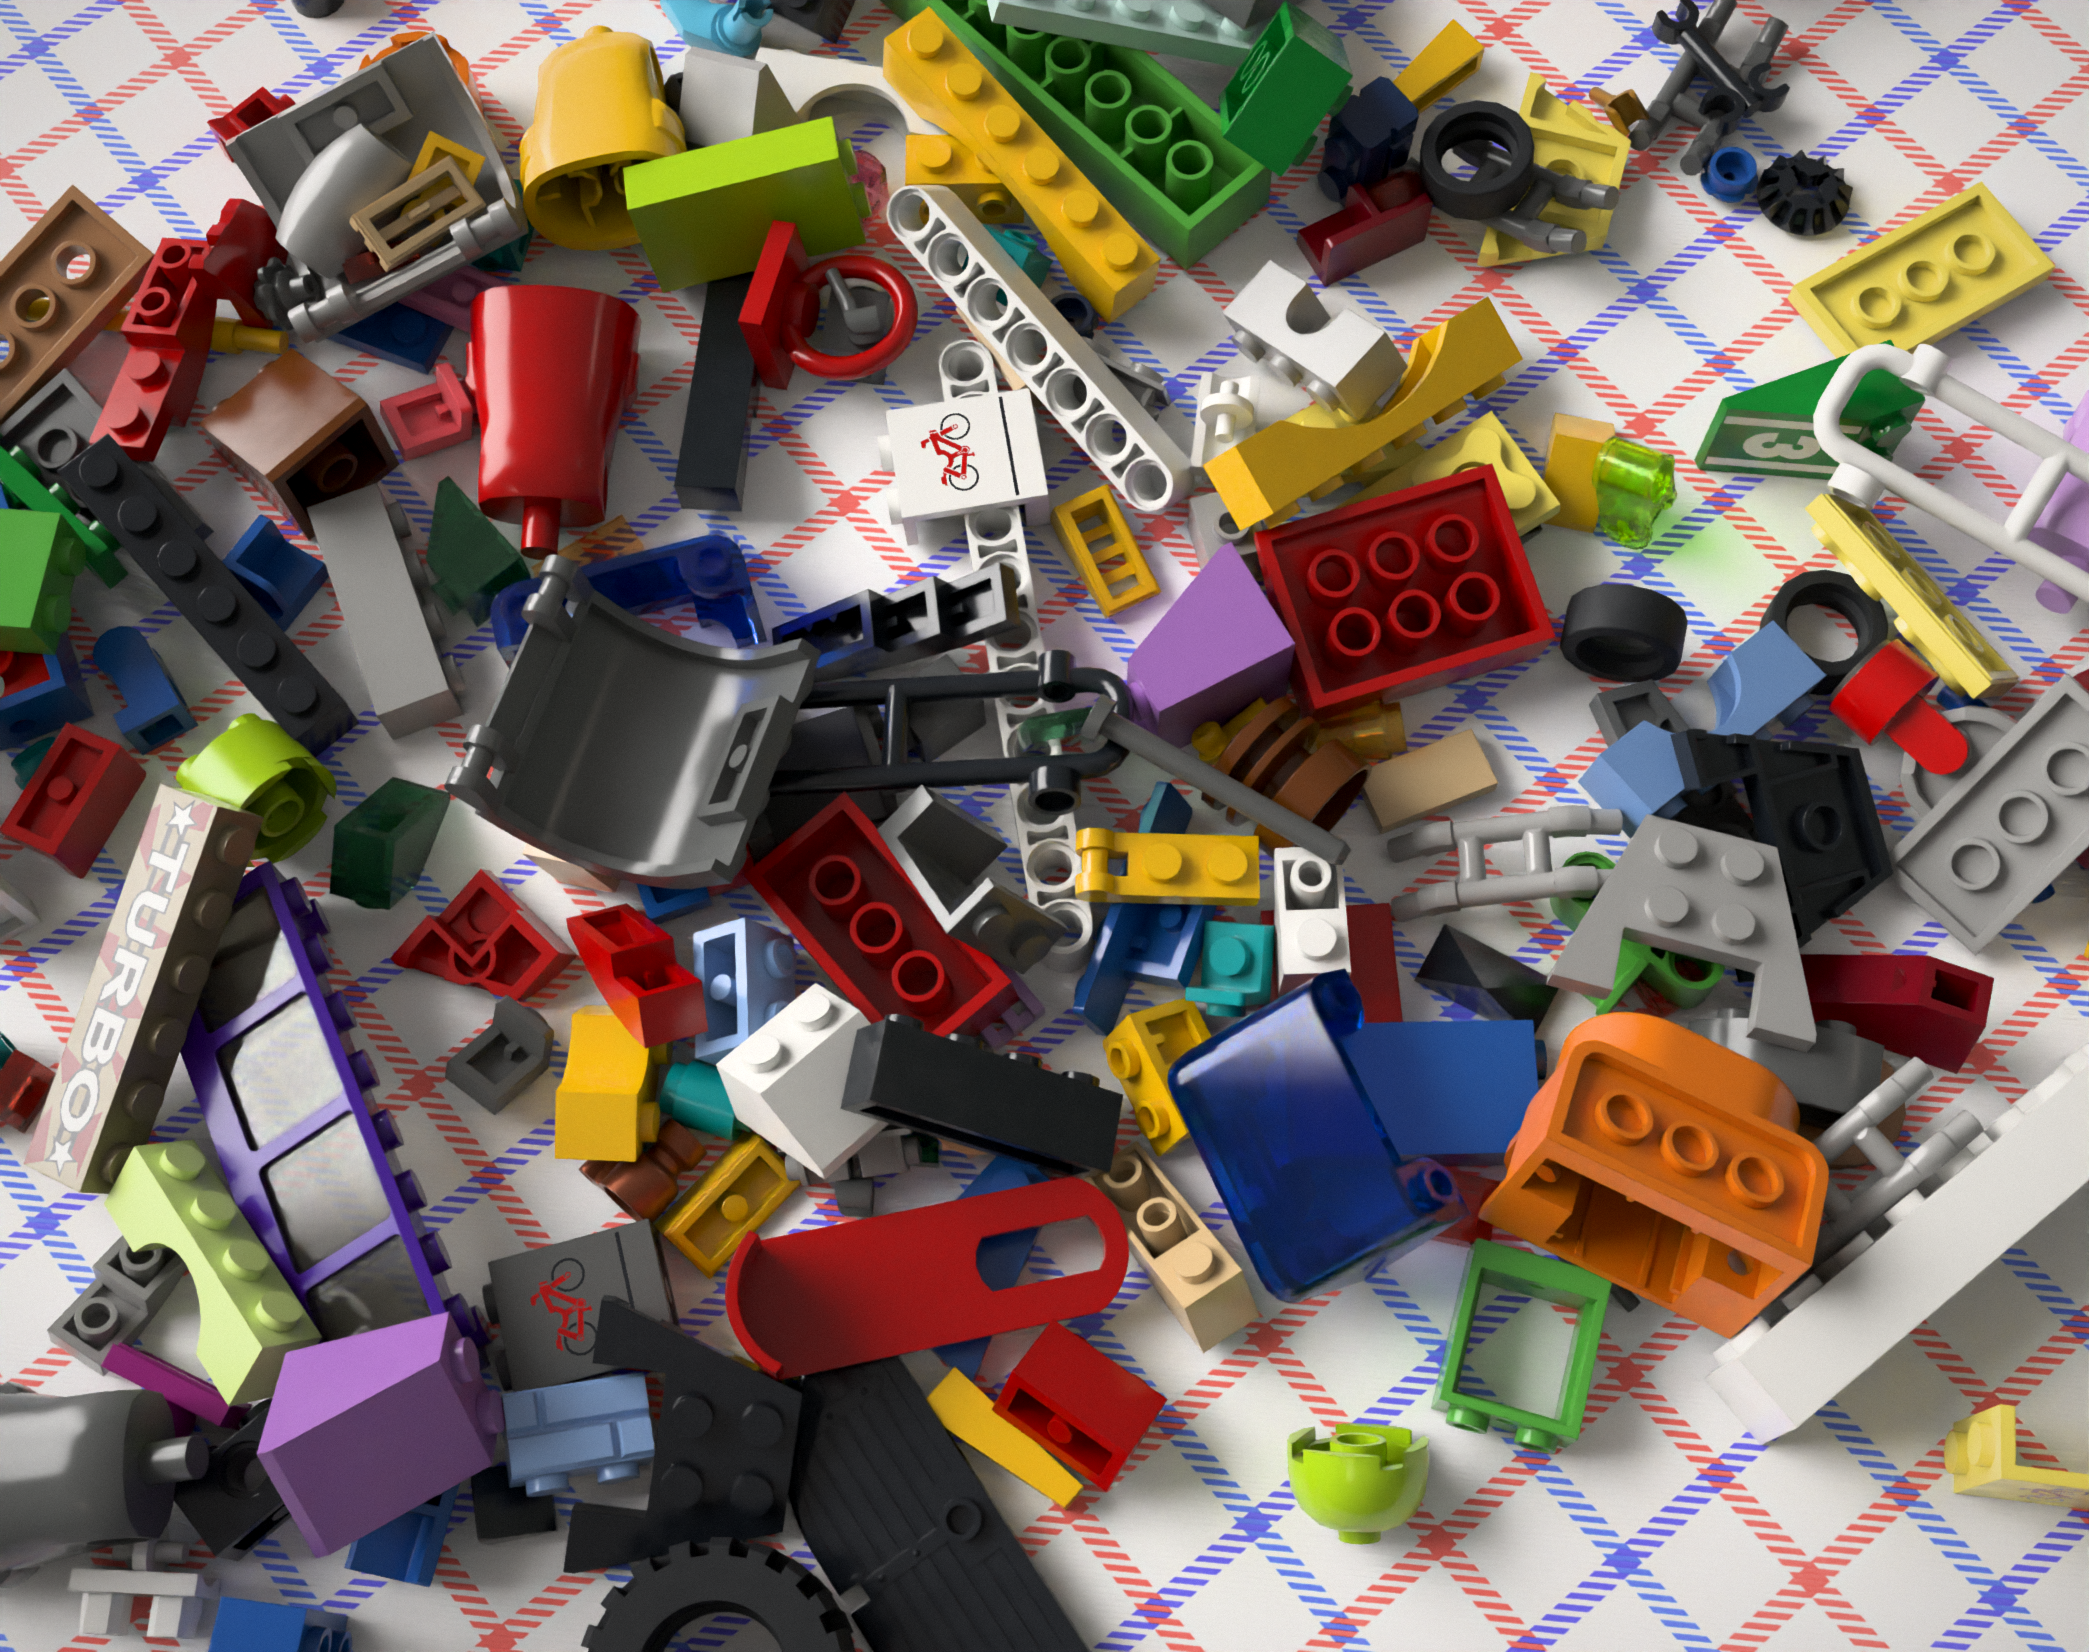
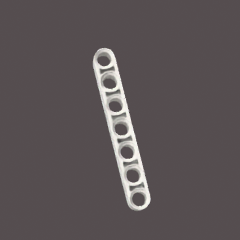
[886,185,1195,512]

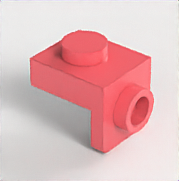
[380,362,478,462]

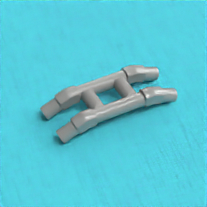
[1387,805,1623,923]
[1793,1057,1984,1283]

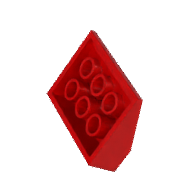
[1253,463,1556,723]

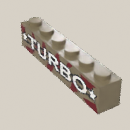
[23,783,264,1194]

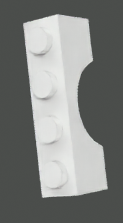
[755,47,950,143]

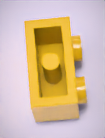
[905,134,1024,225]

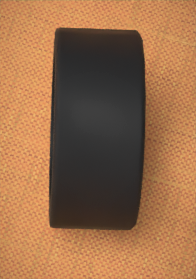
[1420,100,1535,221]
[1759,569,1889,696]
[1560,584,1688,683]

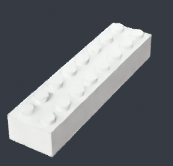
[1704,1042,2089,1445]

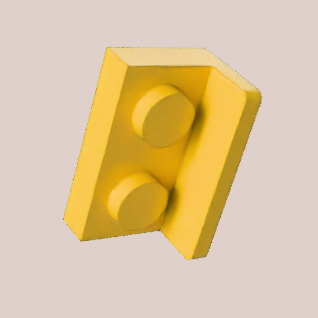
[1103,997,1249,1157]

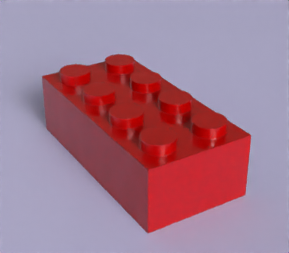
[744,791,1020,1037]

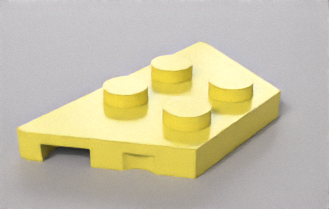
[1477,72,1631,267]

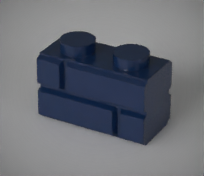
[1317,76,1419,209]

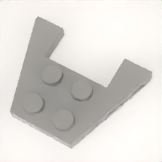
[1546,814,1817,1053]

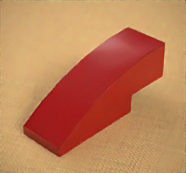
[566,903,708,1049]

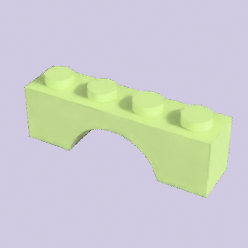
[104,1139,322,1407]

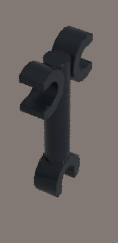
[1651,0,1790,136]

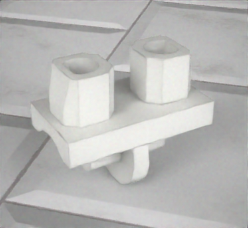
[1190,371,1262,484]
[67,1525,221,1640]

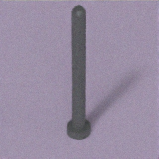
[1080,694,1351,865]

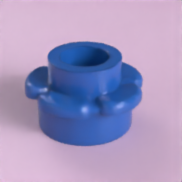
[1700,147,1758,203]

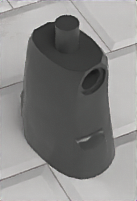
[0,1381,209,1588]

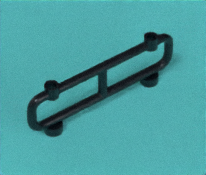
[753,649,1134,827]

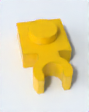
[400,131,486,247]

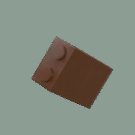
[198,348,400,540]

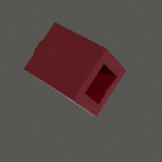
[1800,954,1994,1074]

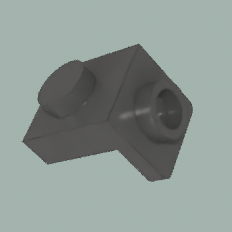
[445,995,554,1115]

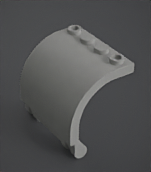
[225,31,528,344]

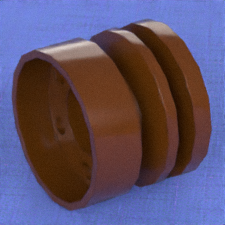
[1201,696,1372,859]

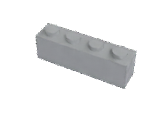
[307,483,466,740]

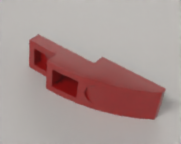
[88,237,217,462]

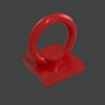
[738,220,918,390]

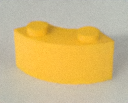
[555,1005,673,1162]

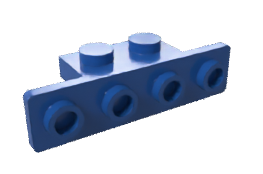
[1072,781,1217,1037]

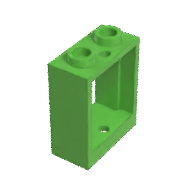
[1431,1238,1612,1454]

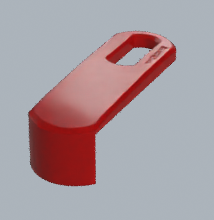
[725,1176,1129,1380]

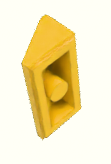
[654,1131,801,1280]

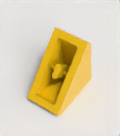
[1542,412,1617,533]

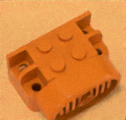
[1478,1012,1829,1339]

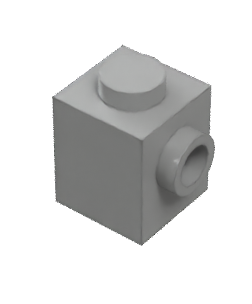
[1187,492,1263,580]

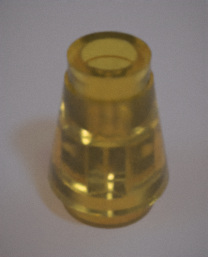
[1316,698,1408,760]

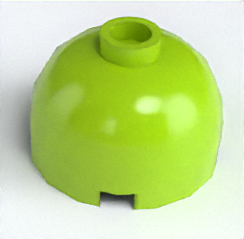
[1287,1423,1429,1545]

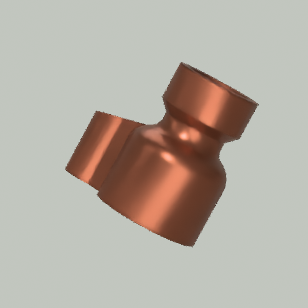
[579,1118,708,1223]

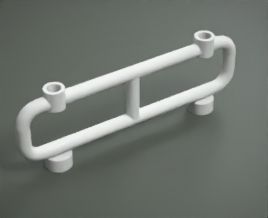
[1813,344,2089,603]

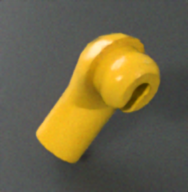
[1191,697,1268,765]

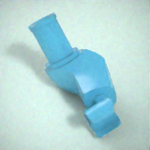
[660,0,773,58]

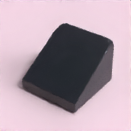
[470,1465,558,1545]

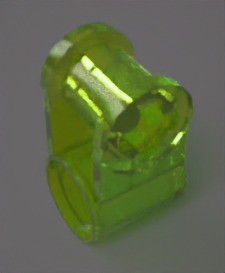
[1592,436,1677,550]

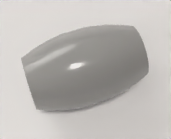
[275,123,414,279]

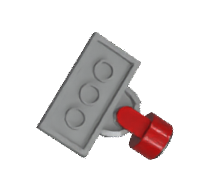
[1828,639,2089,956]

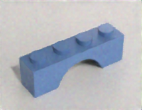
[1578,620,1827,839]

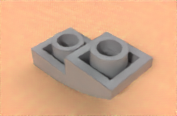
[47,1235,188,1377]

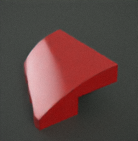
[188,198,289,330]
[390,869,578,1002]

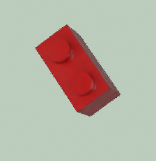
[992,1319,1168,1492]

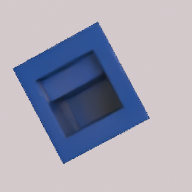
[92,626,199,756]

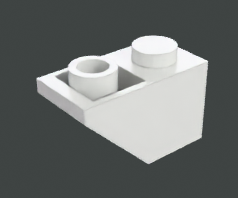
[1274,847,1351,998]

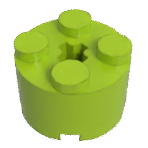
[176,713,337,867]

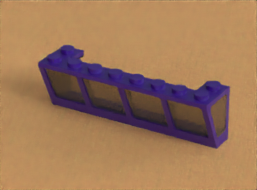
[180,861,493,1371]

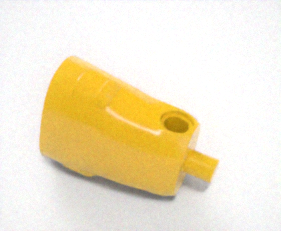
[519,25,687,251]

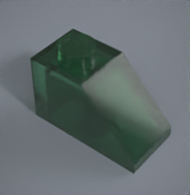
[426,476,535,628]
[329,777,451,910]

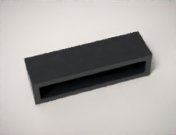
[840,1014,1123,1179]

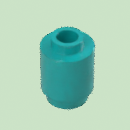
[659,1060,753,1141]

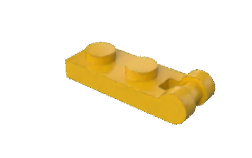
[1075,827,1260,906]

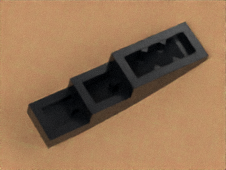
[772,562,1021,683]

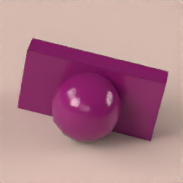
[101,1342,252,1438]

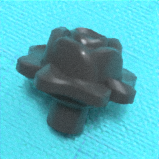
[253,257,318,331]

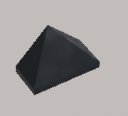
[1414,924,1559,1036]

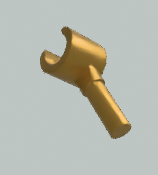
[1588,87,1650,136]

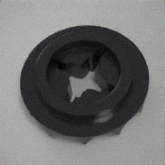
[1757,149,1853,236]

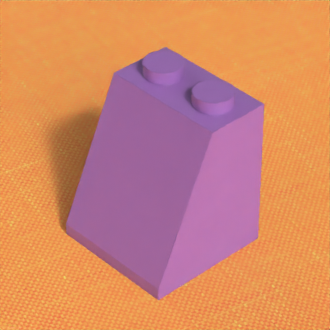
[1127,542,1295,749]
[256,1311,505,1558]

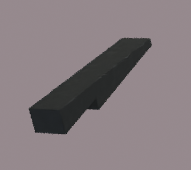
[674,271,761,512]

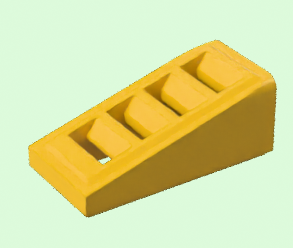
[1050,484,1162,619]

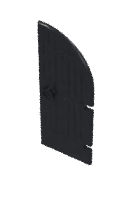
[788,1355,1092,1652]

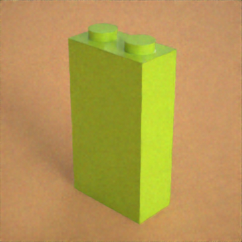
[623,116,872,293]

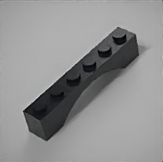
[57,433,359,757]

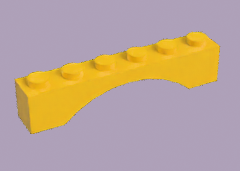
[883,7,1161,325]
[1203,296,1523,531]

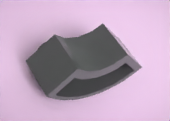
[1688,1008,1884,1130]

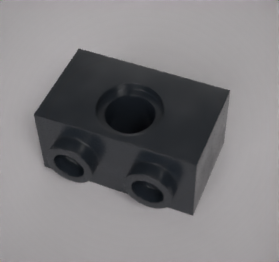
[174,1398,292,1562]

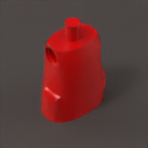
[465,285,642,560]

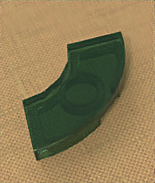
[1016,707,1107,752]

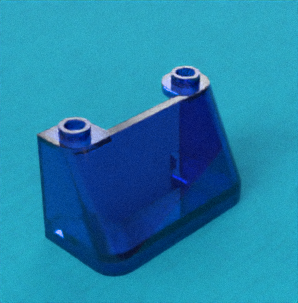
[491,530,767,670]
[1167,968,1471,1303]

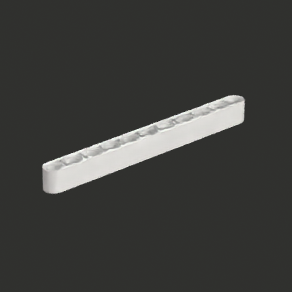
[939,340,1094,973]

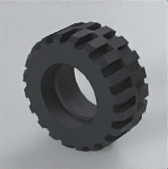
[580,1537,856,1652]

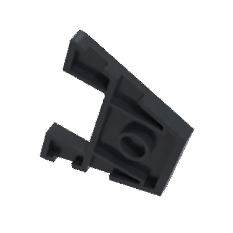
[1670,728,1894,983]
[563,1295,803,1574]

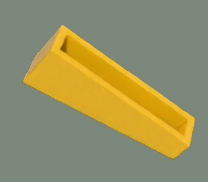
[1393,19,1485,115]
[926,1367,1084,1510]

